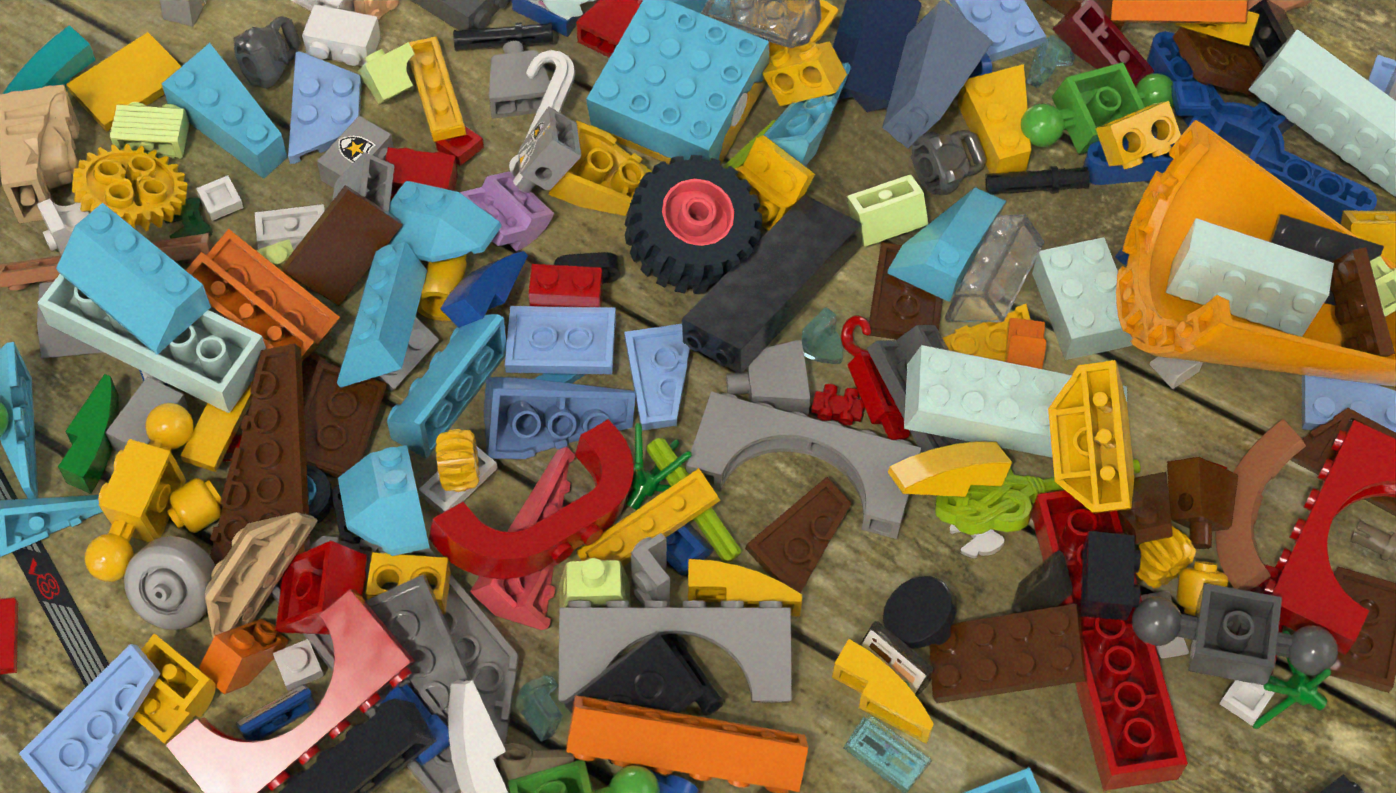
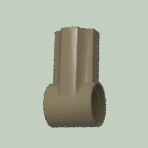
[496,743,574,793]

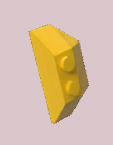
[1048,360,1135,513]

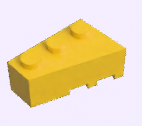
[957,64,1031,173]

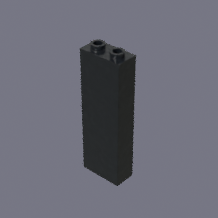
[682,195,862,374]

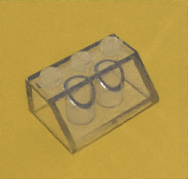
[701,0,822,48]
[944,214,1044,322]

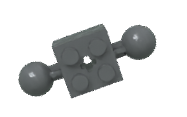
[1132,583,1338,685]

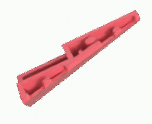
[470,447,575,630]

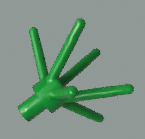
[626,423,692,510]
[1252,631,1331,729]

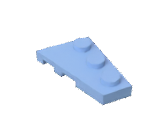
[624,324,691,431]

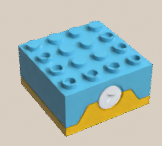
[586,0,769,166]

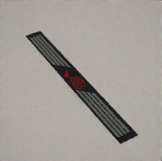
[0,467,109,687]

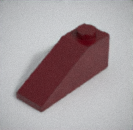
[1052,0,1154,88]

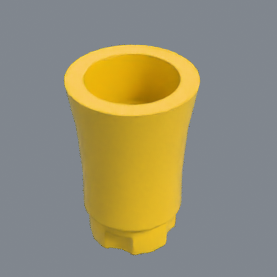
[417,254,467,321]

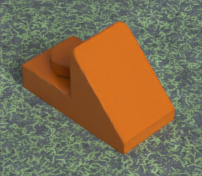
[1005,317,1047,369]

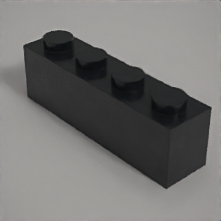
[278,699,436,793]

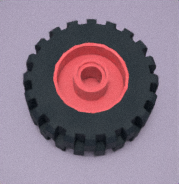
[624,155,762,294]

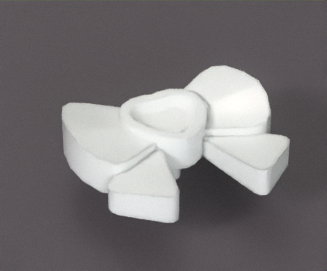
[950,524,1005,559]

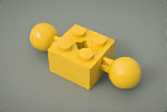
[85,403,193,582]

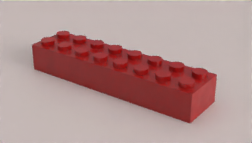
[1031,490,1188,791]

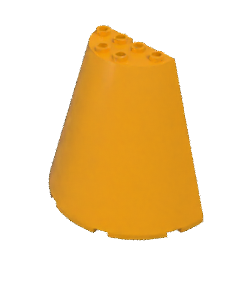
[1116,120,1396,386]

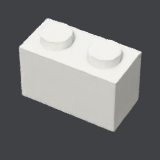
[302,4,381,66]

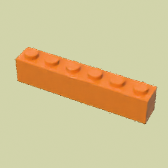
[566,695,809,793]

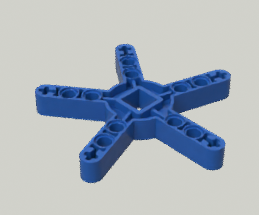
[1083,31,1377,224]

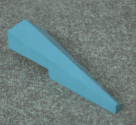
[0,495,103,557]

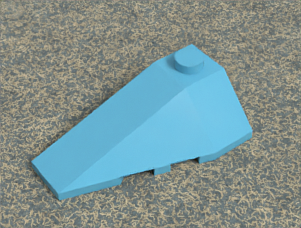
[764,63,851,167]
[887,187,1006,302]
[0,342,38,499]

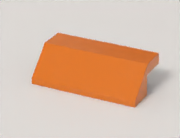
[1111,0,1249,24]
[186,229,341,361]

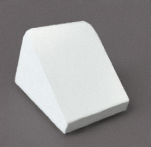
[1149,357,1203,389]

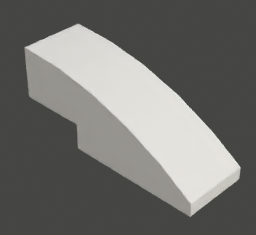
[448,680,509,793]

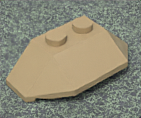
[205,512,318,638]

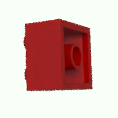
[275,540,367,635]

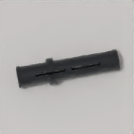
[453,22,553,51]
[985,166,1090,195]
[660,634,724,716]

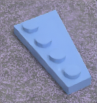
[1302,375,1396,432]
[19,644,161,793]

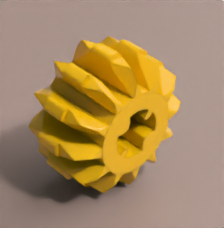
[435,429,480,492]
[1135,526,1196,588]

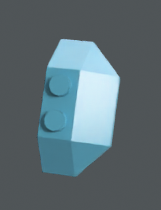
[386,181,502,262]
[338,445,430,556]

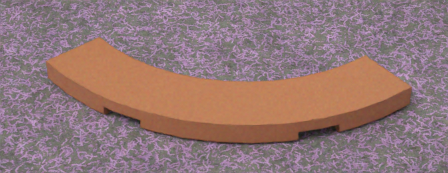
[1215,419,1306,591]

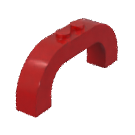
[428,419,634,579]

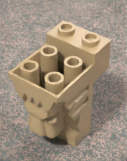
[0,84,80,223]

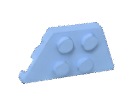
[288,52,362,164]

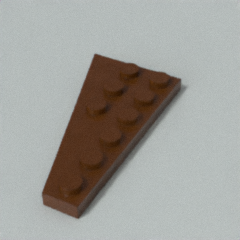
[210,343,311,566]

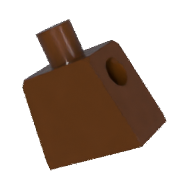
[1167,457,1238,549]

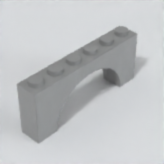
[686,392,921,539]
[558,601,791,703]

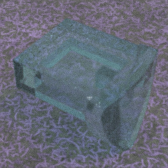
[1026,35,1075,88]
[802,307,843,364]
[515,675,563,742]

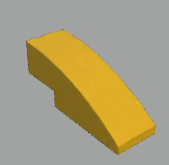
[888,442,1012,497]
[688,559,802,617]
[832,639,934,744]

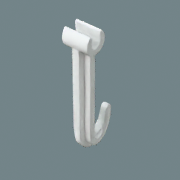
[509,50,575,177]

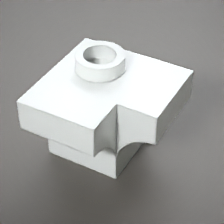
[37,199,89,255]

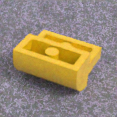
[133,633,216,744]

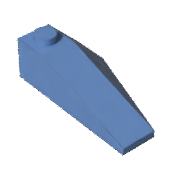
[484,377,636,459]

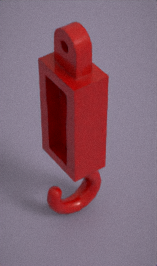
[841,315,910,440]

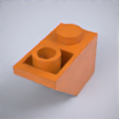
[198,618,289,694]

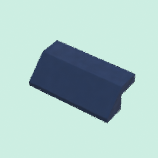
[833,0,922,112]

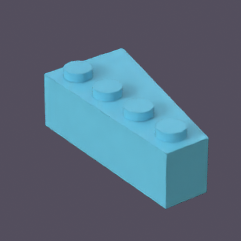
[162,43,287,179]

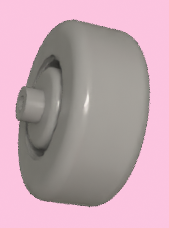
[124,536,215,630]

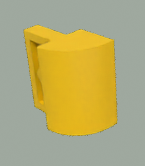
[735,135,815,231]

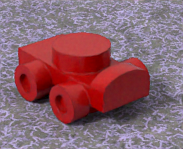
[811,384,864,426]

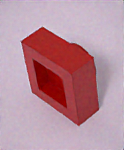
[435,126,484,166]

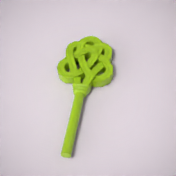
[935,459,1141,535]

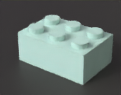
[1032,237,1133,360]

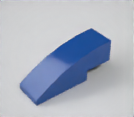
[440,251,528,328]

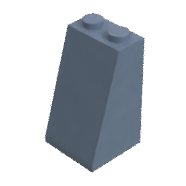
[882,0,993,148]

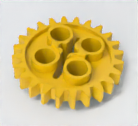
[72,144,187,231]

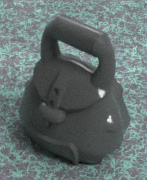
[233,16,301,88]
[911,130,987,195]

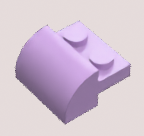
[460,171,554,251]

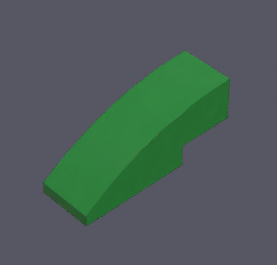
[58,374,119,494]

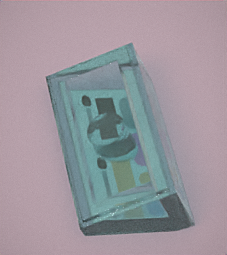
[843,715,932,793]

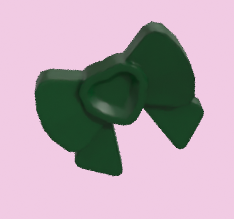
[164,197,213,239]

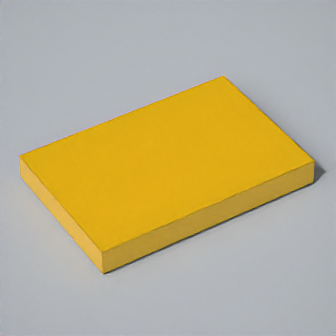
[66,32,182,132]

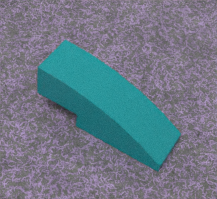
[3,25,96,94]

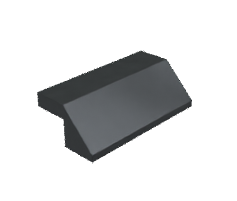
[867,325,970,453]

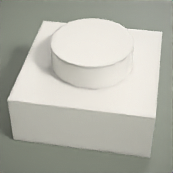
[196,175,243,221]
[273,639,324,691]
[1220,680,1275,726]

